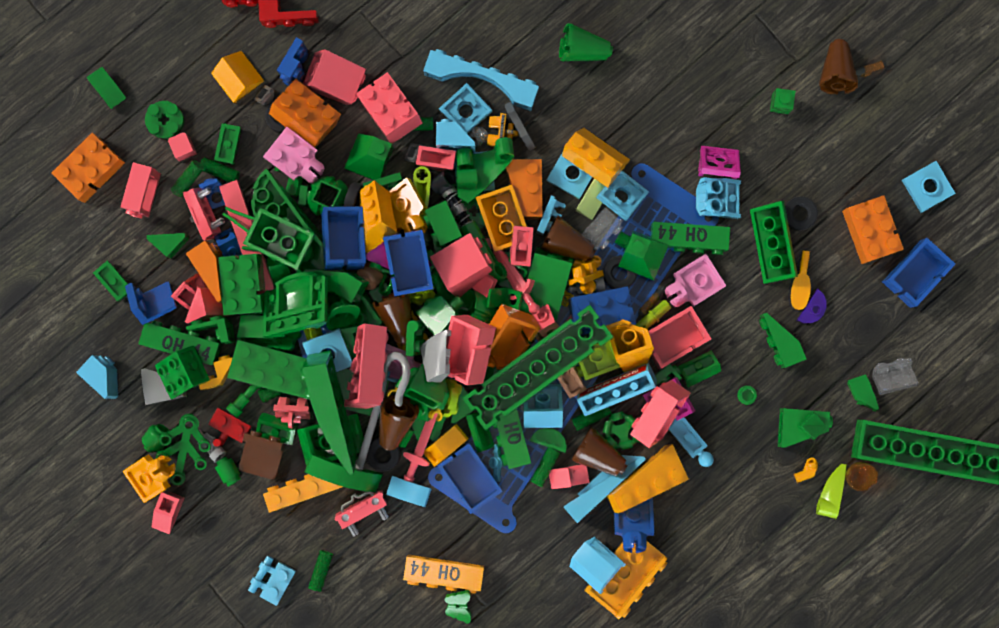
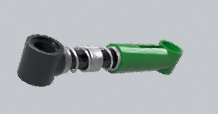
[431,170,507,284]

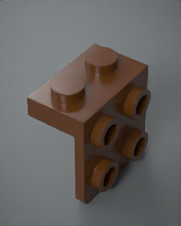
[239,430,286,479]

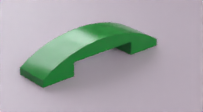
[305,454,383,492]

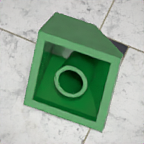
[344,133,394,180]
[618,231,669,280]

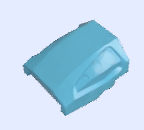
[696,177,741,219]
[569,537,626,594]

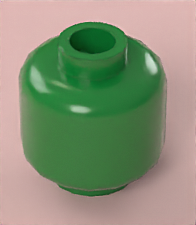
[142,424,170,453]

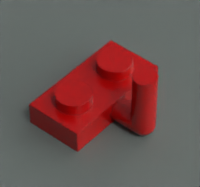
[208,408,252,447]

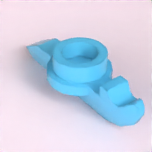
[489,444,503,482]

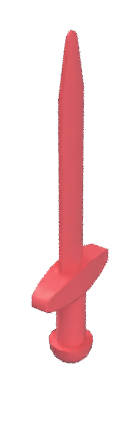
[403,413,438,482]

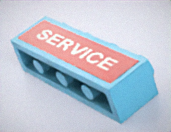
[577,363,657,416]

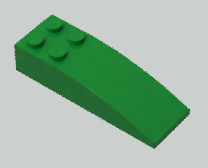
[300,350,358,474]

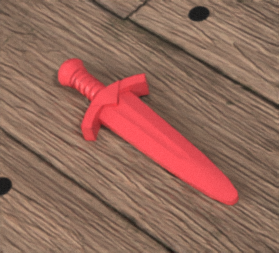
[492,246,540,314]

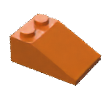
[186,241,223,303]

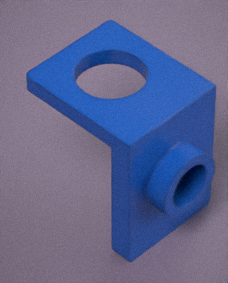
[199,178,225,209]
[214,228,242,257]

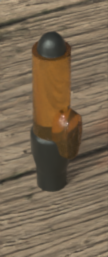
[855,61,886,77]
[638,286,666,316]

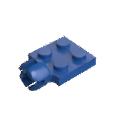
[614,497,654,553]

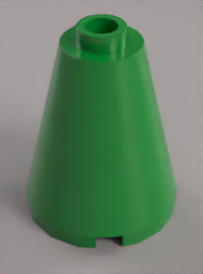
[559,23,613,62]

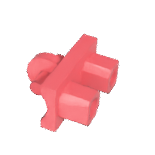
[273,397,311,429]

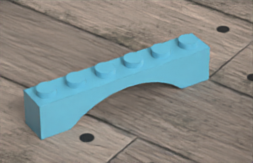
[423,49,539,111]

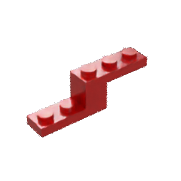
[221,0,319,28]

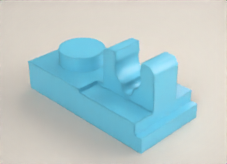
[536,195,566,236]

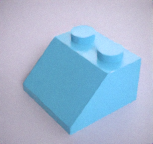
[436,119,476,152]
[76,355,118,399]
[523,384,563,428]

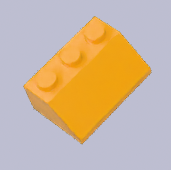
[562,128,630,188]
[358,180,397,253]
[476,185,527,252]

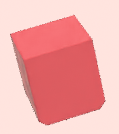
[168,133,197,161]

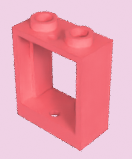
[121,162,161,219]

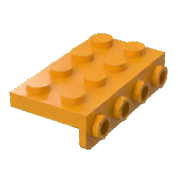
[584,541,667,619]

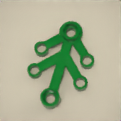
[156,414,211,485]

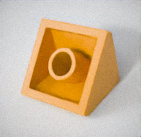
[211,51,264,104]

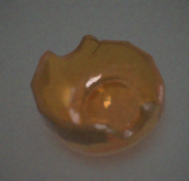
[845,462,878,491]

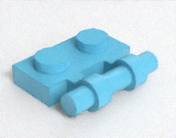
[248,555,296,606]

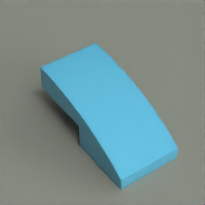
[386,476,431,507]

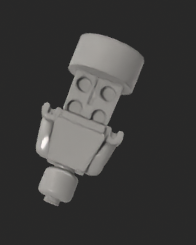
[568,277,606,295]
[198,430,226,463]

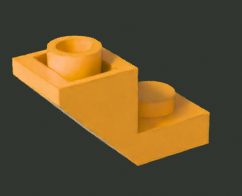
[199,355,232,390]
[423,424,469,467]

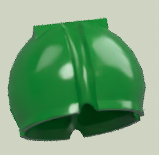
[307,176,348,216]
[458,290,498,324]

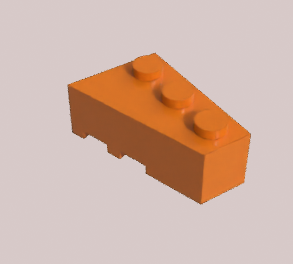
[506,159,542,220]

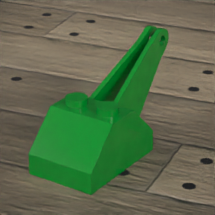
[222,207,315,270]

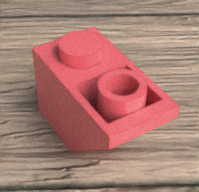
[152,491,184,534]

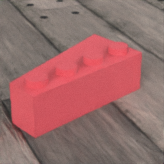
[344,324,388,409]

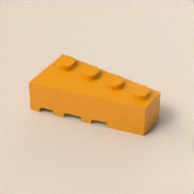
[607,444,689,513]

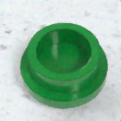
[737,386,757,405]

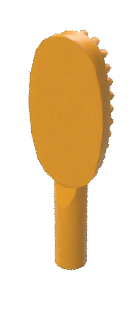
[791,251,811,310]

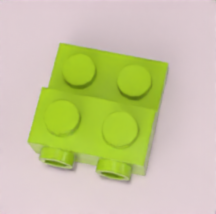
[576,337,620,380]

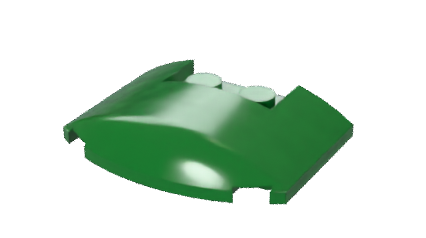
[263,272,328,338]

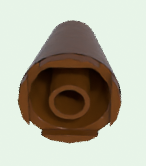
[819,39,858,94]
[540,215,596,262]
[372,292,413,346]
[379,395,419,450]
[572,427,628,476]

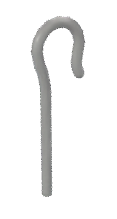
[355,352,411,470]

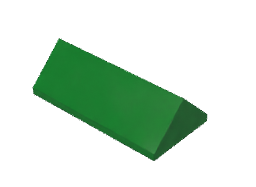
[750,201,798,284]

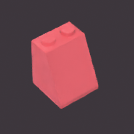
[302,49,366,105]
[430,233,492,297]

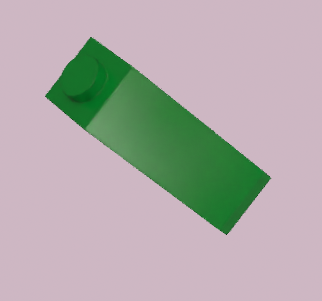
[777,408,833,447]

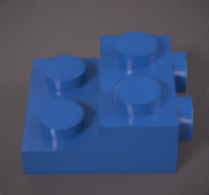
[277,37,308,86]

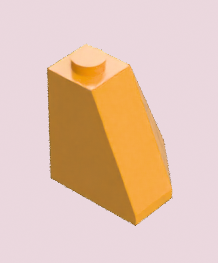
[607,319,654,373]

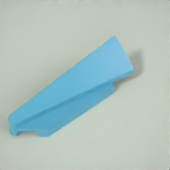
[564,455,646,523]

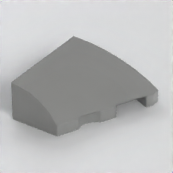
[421,330,451,383]
[141,368,187,405]

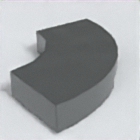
[505,102,536,151]

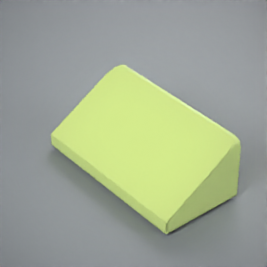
[576,179,605,220]

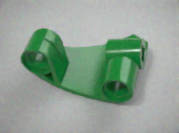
[456,137,514,204]

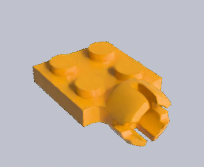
[389,177,428,233]
[123,454,176,503]

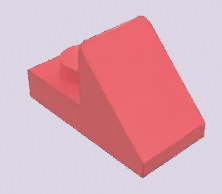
[510,226,533,267]
[549,464,590,489]

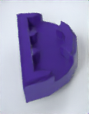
[796,289,826,324]

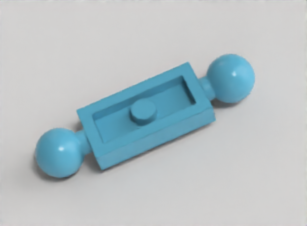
[669,418,714,467]

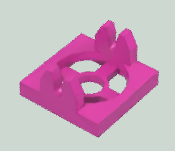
[698,146,741,180]

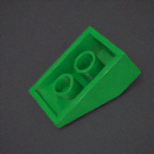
[297,413,364,467]

